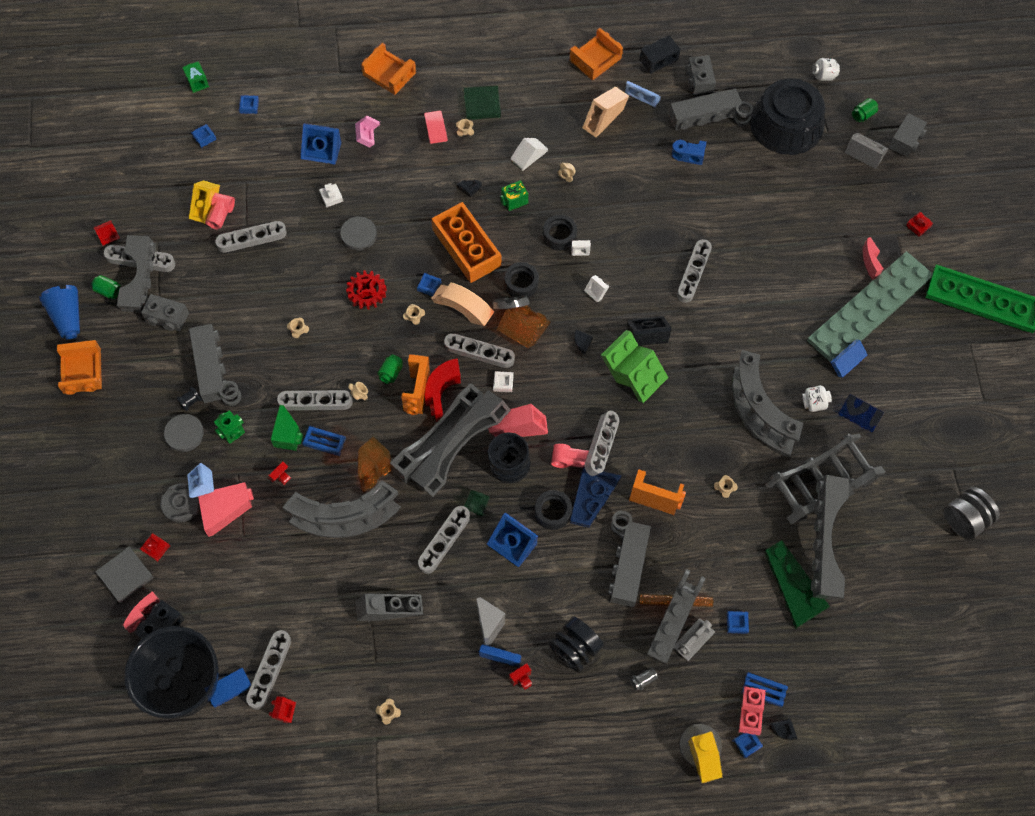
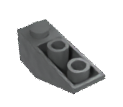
[356,594,423,621]

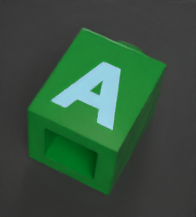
[182,61,209,93]

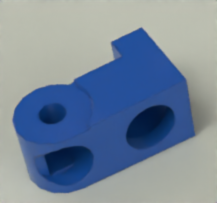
[672,140,706,165]

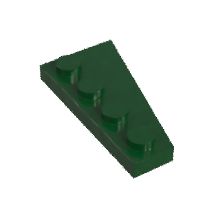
[764,540,830,629]

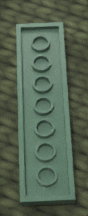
[807,251,933,362]

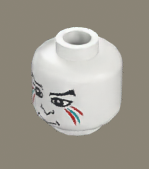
[812,58,840,81]
[802,385,832,412]

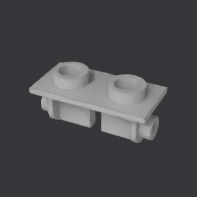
[674,618,715,661]

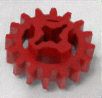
[346,270,387,310]

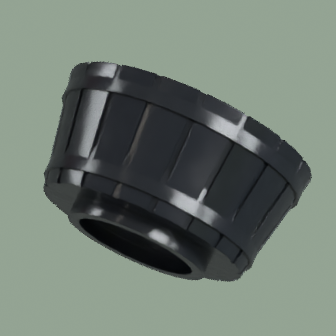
[750,78,825,155]
[124,626,219,719]

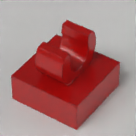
[906,212,933,237]
[94,220,120,245]
[267,462,291,485]
[140,533,170,562]
[509,663,532,690]
[269,697,296,723]

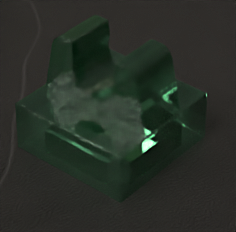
[464,490,490,516]

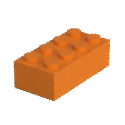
[431,202,501,283]

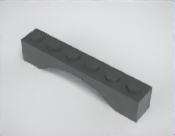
[390,383,484,483]
[410,390,511,497]
[811,475,849,601]

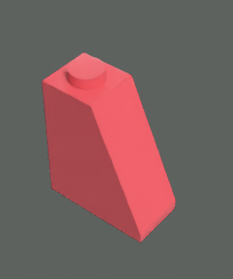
[488,404,548,437]
[198,482,254,537]

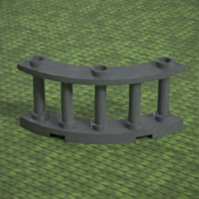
[732,350,803,457]
[765,433,886,524]
[282,480,401,538]

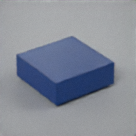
[239,95,259,114]
[191,124,217,148]
[417,273,441,296]
[727,611,749,634]
[733,733,763,758]

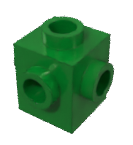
[214,410,245,444]

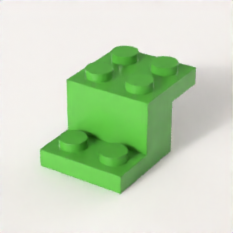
[601,330,668,403]

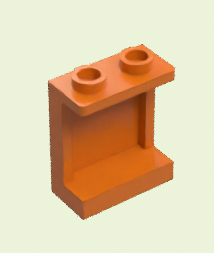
[569,28,623,80]
[361,43,416,95]
[57,340,102,395]
[401,354,430,415]
[629,469,686,515]

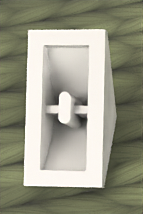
[511,138,548,171]

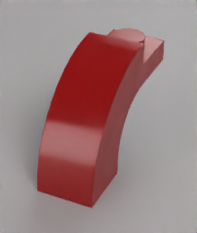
[425,358,461,422]

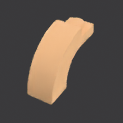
[431,283,494,326]

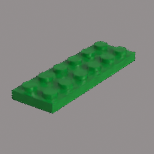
[925,264,1035,333]

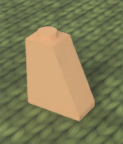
[582,87,629,137]

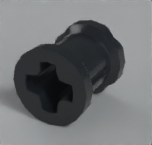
[176,387,202,411]

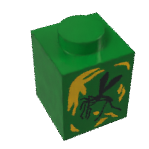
[500,180,529,211]

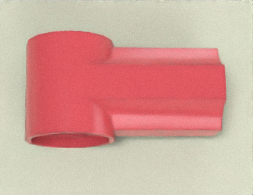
[205,193,235,230]
[551,444,589,468]

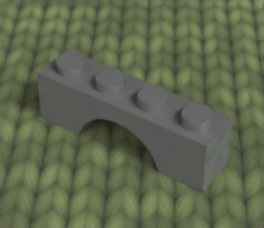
[117,235,156,312]

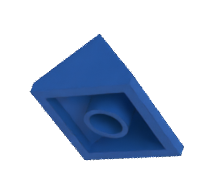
[301,123,341,164]
[487,513,538,567]

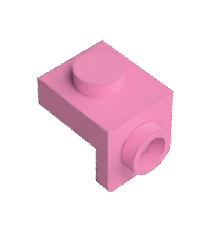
[355,116,379,147]

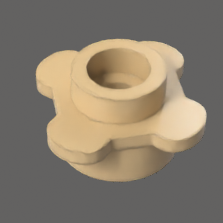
[456,119,474,136]
[558,163,576,182]
[403,304,425,325]
[287,318,309,338]
[348,382,368,400]
[714,475,738,498]
[376,699,401,725]

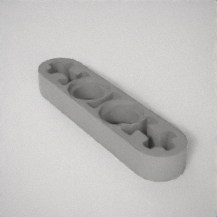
[216,221,287,252]
[677,240,712,303]
[104,245,176,272]
[444,334,515,368]
[277,390,353,410]
[585,411,619,476]
[418,506,470,574]
[246,630,291,710]

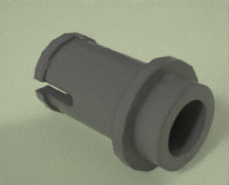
[630,667,658,691]

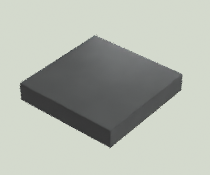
[95,546,154,603]

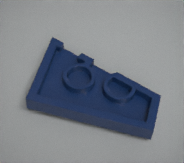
[570,467,622,528]

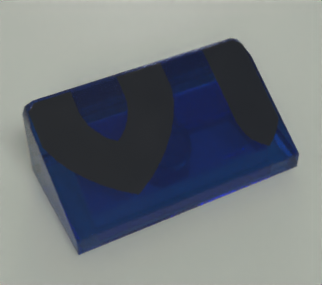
[838,394,884,432]

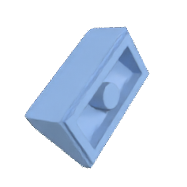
[625,81,660,107]
[187,463,214,498]

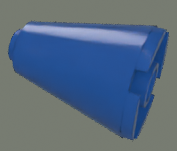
[39,285,80,340]

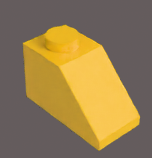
[189,180,220,223]
[688,732,722,784]

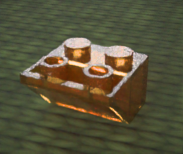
[497,305,551,348]
[358,437,391,492]

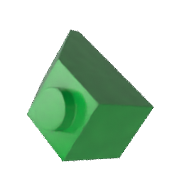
[271,405,303,451]

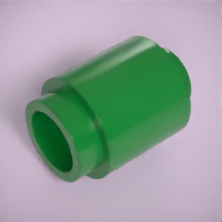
[852,98,878,122]
[91,275,121,299]
[378,355,403,384]

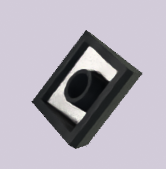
[627,316,671,346]

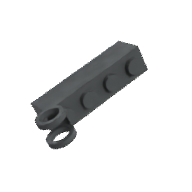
[669,88,753,131]
[189,324,241,406]
[608,510,651,608]
[646,569,705,665]

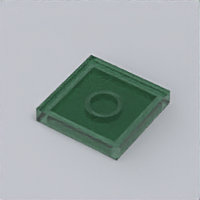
[464,85,501,120]

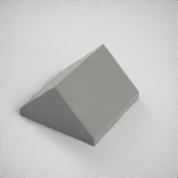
[845,133,889,169]
[476,597,505,646]

